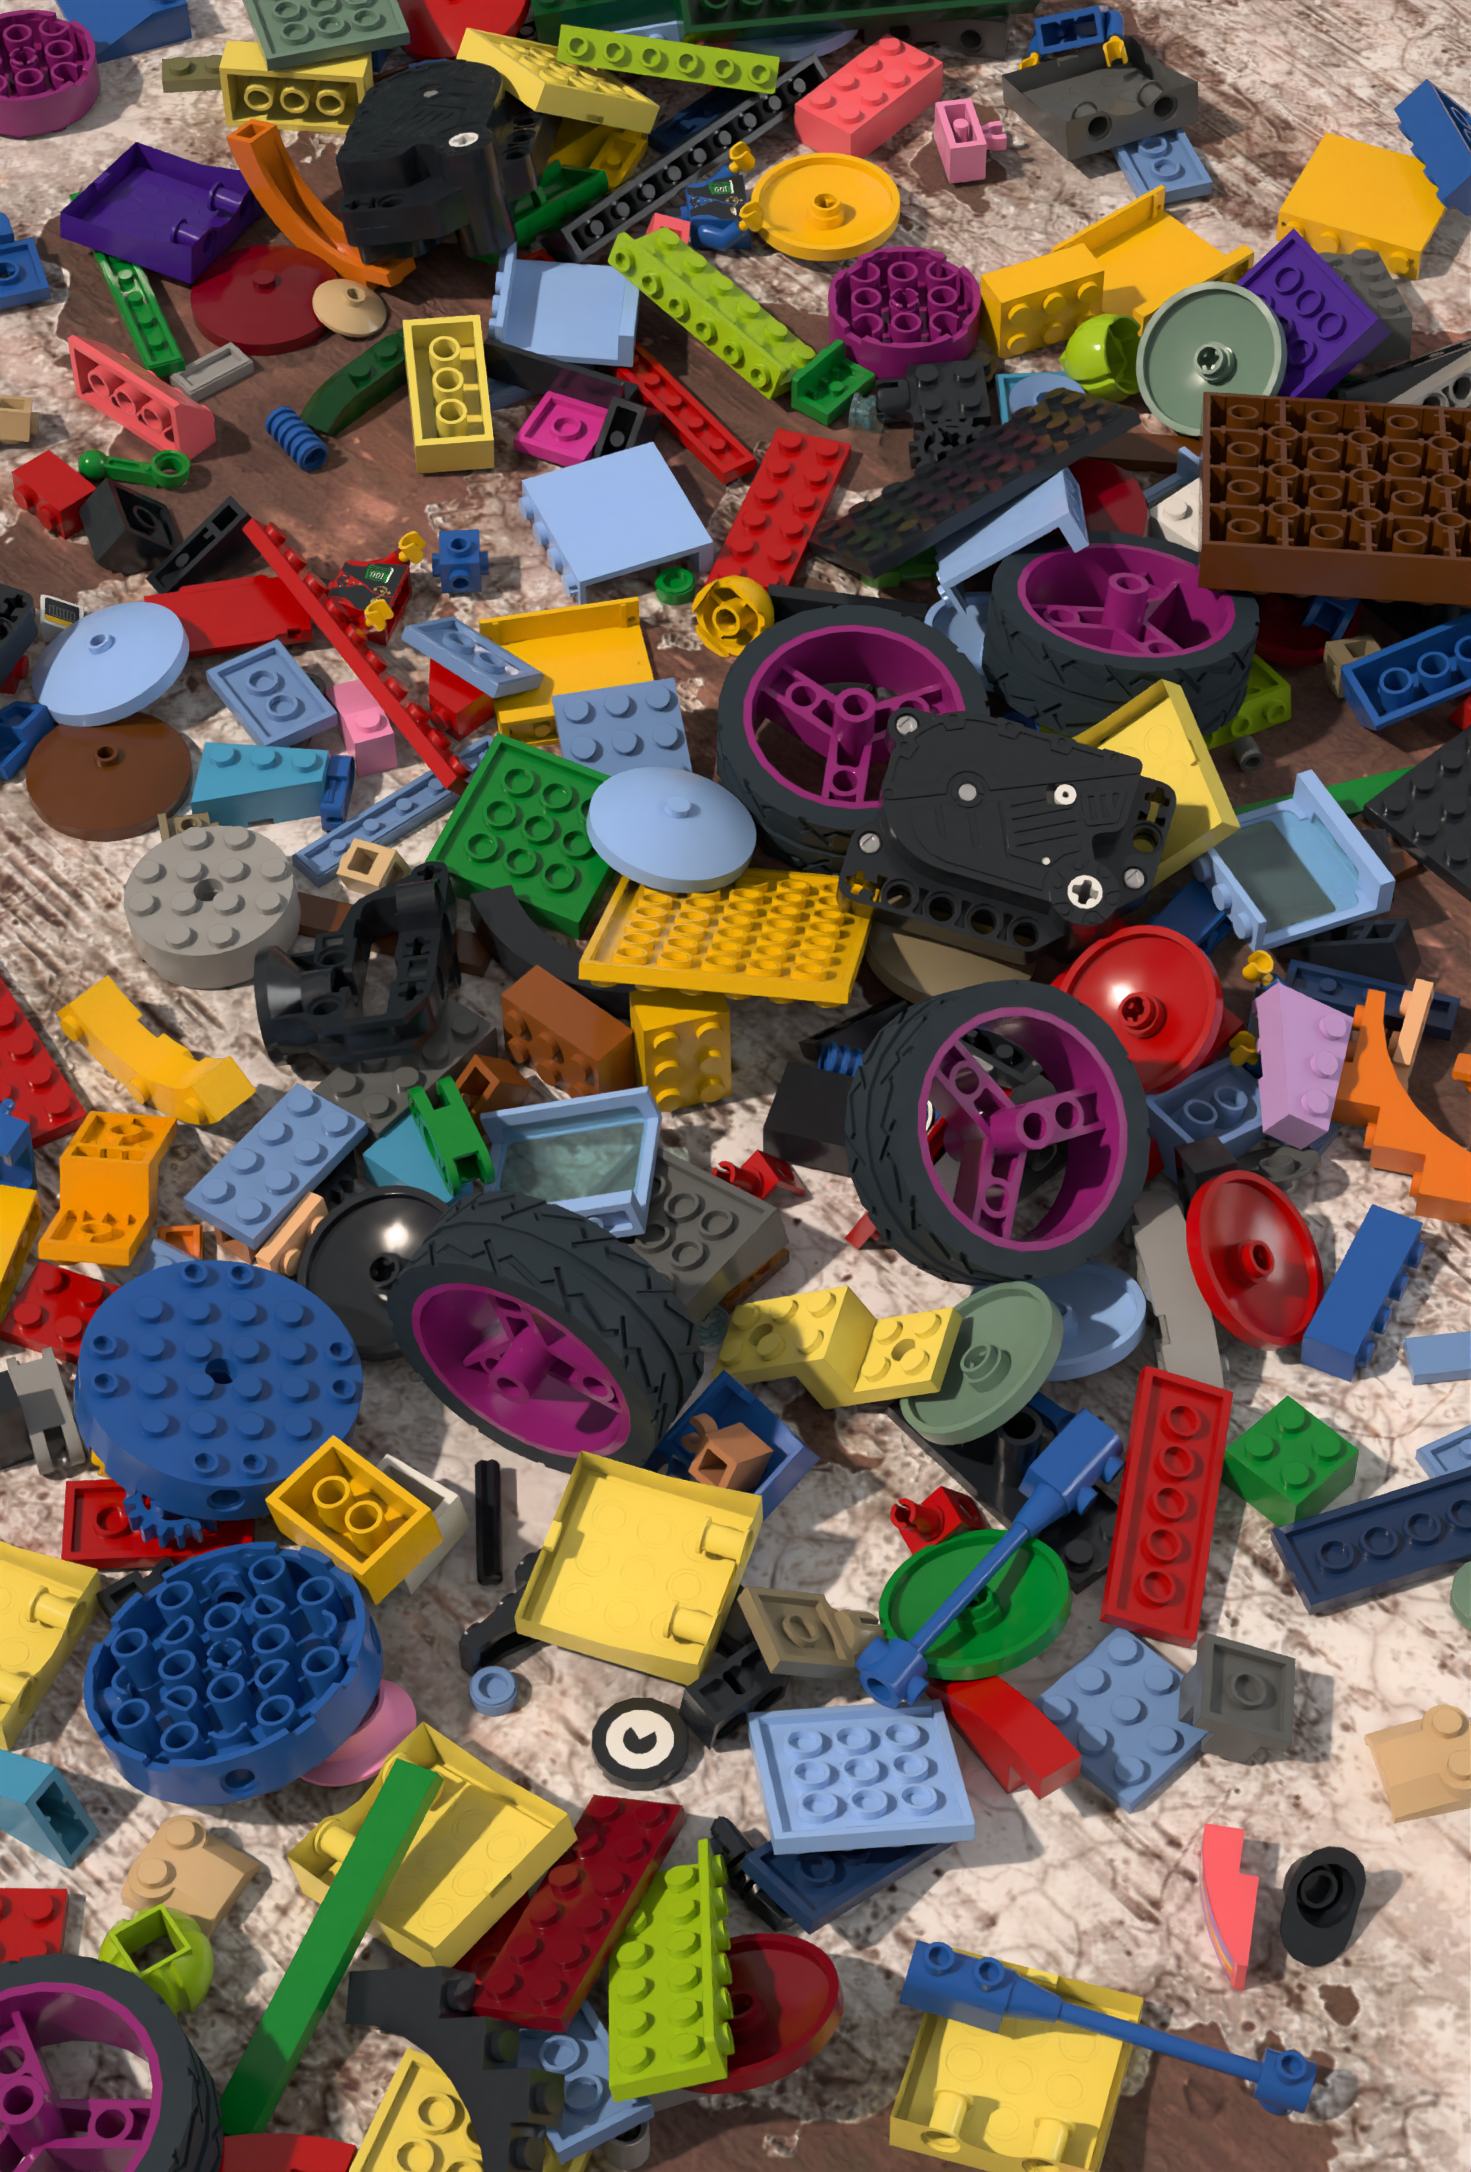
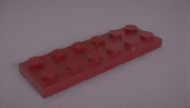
[470,1795,687,2033]

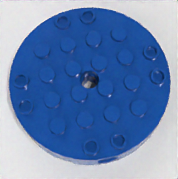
[73,1260,363,1521]
[83,1541,383,1806]

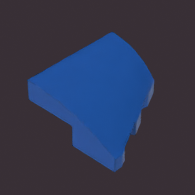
[0,701,56,780]

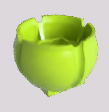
[1058,313,1141,402]
[98,1903,215,2020]

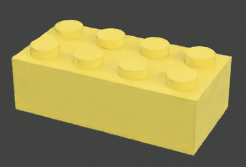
[219,40,374,134]
[403,315,494,474]

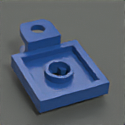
[0,212,51,309]

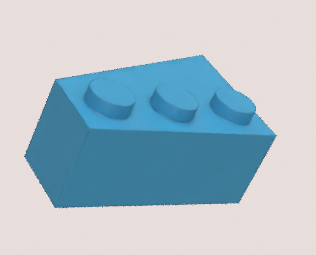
[191,742,330,828]

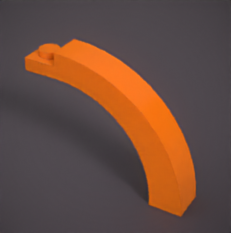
[226,119,416,290]

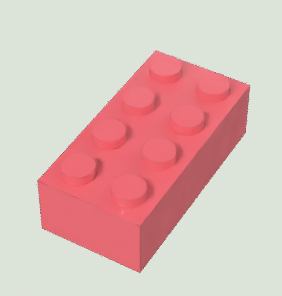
[794,34,943,159]

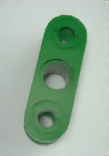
[407,1076,496,1197]

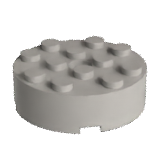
[124,826,301,989]

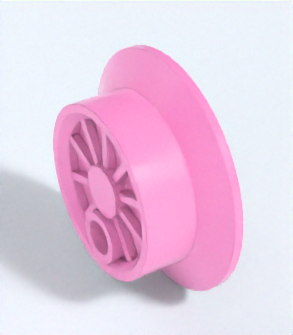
[300,1679,417,1787]

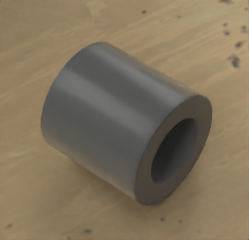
[1230,735,1264,772]

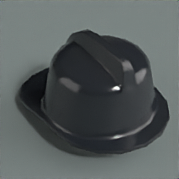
[1280,1846,1366,1966]

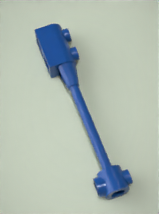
[854,1407,1125,1708]
[899,1940,1317,2115]

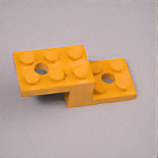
[38,1111,177,1269]

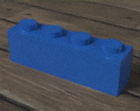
[1146,877,1234,956]
[1299,1204,1426,1383]

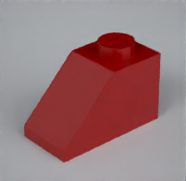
[428,658,495,742]

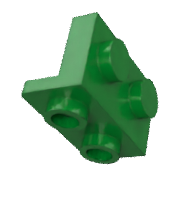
[790,338,875,426]

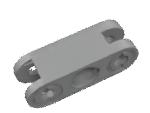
[6,1347,86,1475]

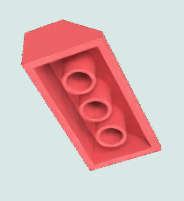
[67,335,216,461]

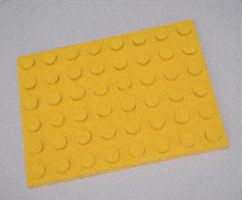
[578,868,881,1008]

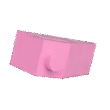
[325,679,398,778]

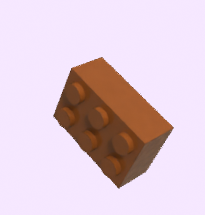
[501,965,637,1098]

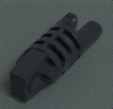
[708,1816,796,1932]

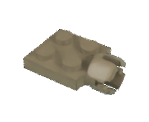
[737,1586,884,1681]

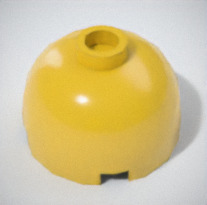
[692,575,774,658]

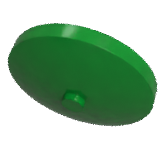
[879,1529,1072,1680]

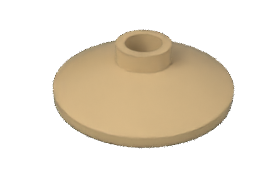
[312,279,386,338]

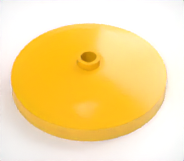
[751,153,900,261]

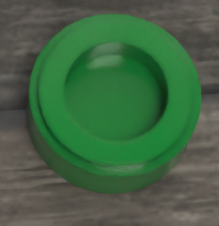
[655,567,695,605]

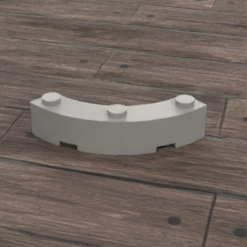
[1117,1189,1230,1389]

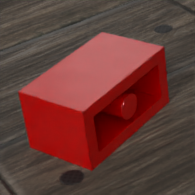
[12,450,97,540]

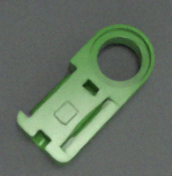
[860,545,939,588]

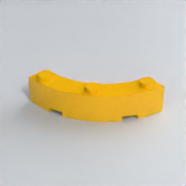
[56,975,257,1125]

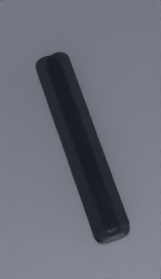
[475,1459,503,1586]

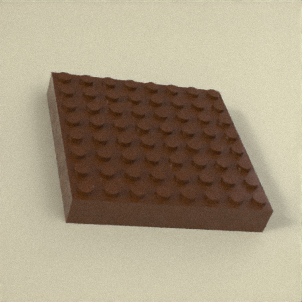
[1198,392,1471,608]

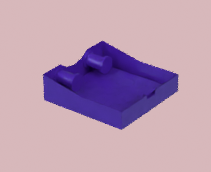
[60,142,264,284]
[1235,229,1391,399]

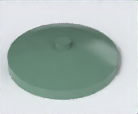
[1136,281,1287,438]
[900,1281,1063,1445]

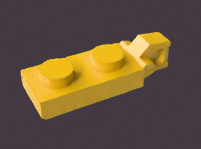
[589,129,648,194]

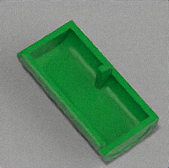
[457,159,609,264]

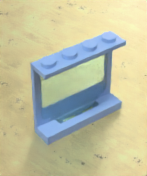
[1189,769,1396,953]
[480,1086,662,1238]

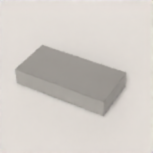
[169,342,254,402]

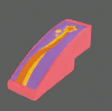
[1199,1823,1259,1990]

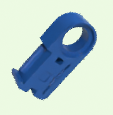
[320,755,355,831]

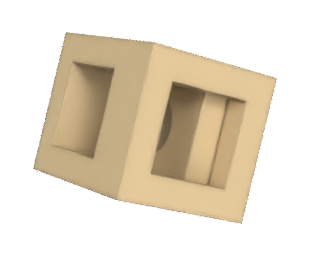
[0,395,40,444]
[336,838,411,895]

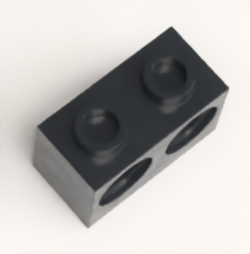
[679,1640,790,1750]

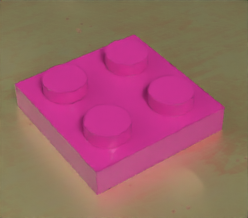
[514,391,608,467]

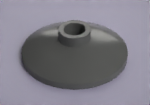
[1236,1146,1321,1191]

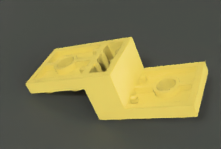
[711,1286,963,1409]

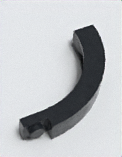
[470,885,639,1019]

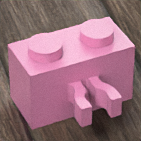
[934,98,1007,184]

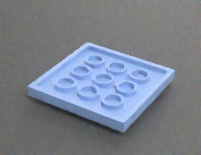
[747,1699,976,1855]

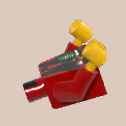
[317,531,426,646]

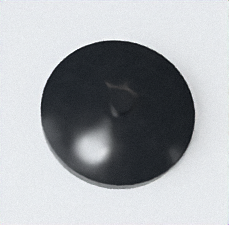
[297,1185,449,1361]

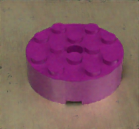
[0,10,101,139]
[828,246,981,380]

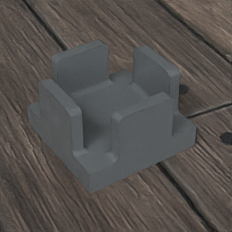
[1178,1633,1296,1763]

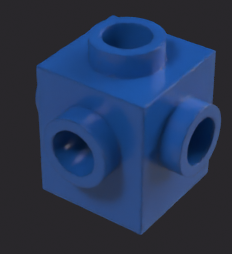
[432,529,489,593]

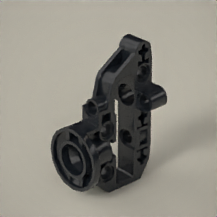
[254,861,462,1067]

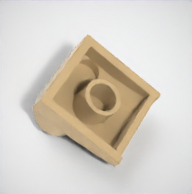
[1364,1705,1471,1824]
[120,1815,261,1942]

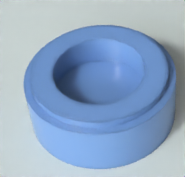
[469,1666,518,1717]

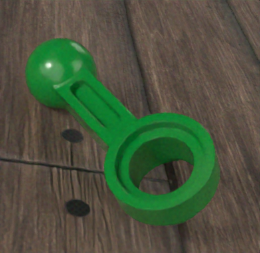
[78,449,190,489]

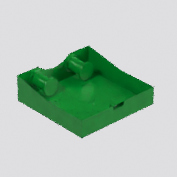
[424,733,616,940]

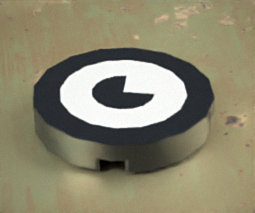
[591,1698,689,1790]

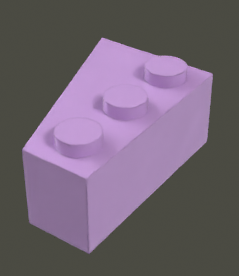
[1252,983,1354,1150]

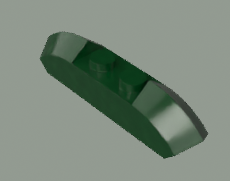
[300,327,407,436]

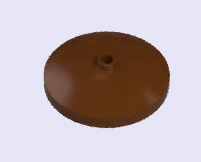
[26,712,193,842]

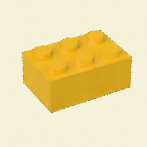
[979,243,1105,359]
[629,987,732,1112]
[265,1435,444,1606]

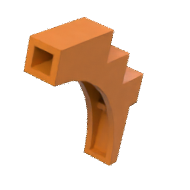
[1331,989,1471,1226]

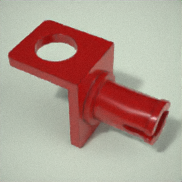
[712,1149,807,1201]
[890,1486,990,1555]

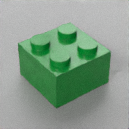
[1221,1395,1359,1527]

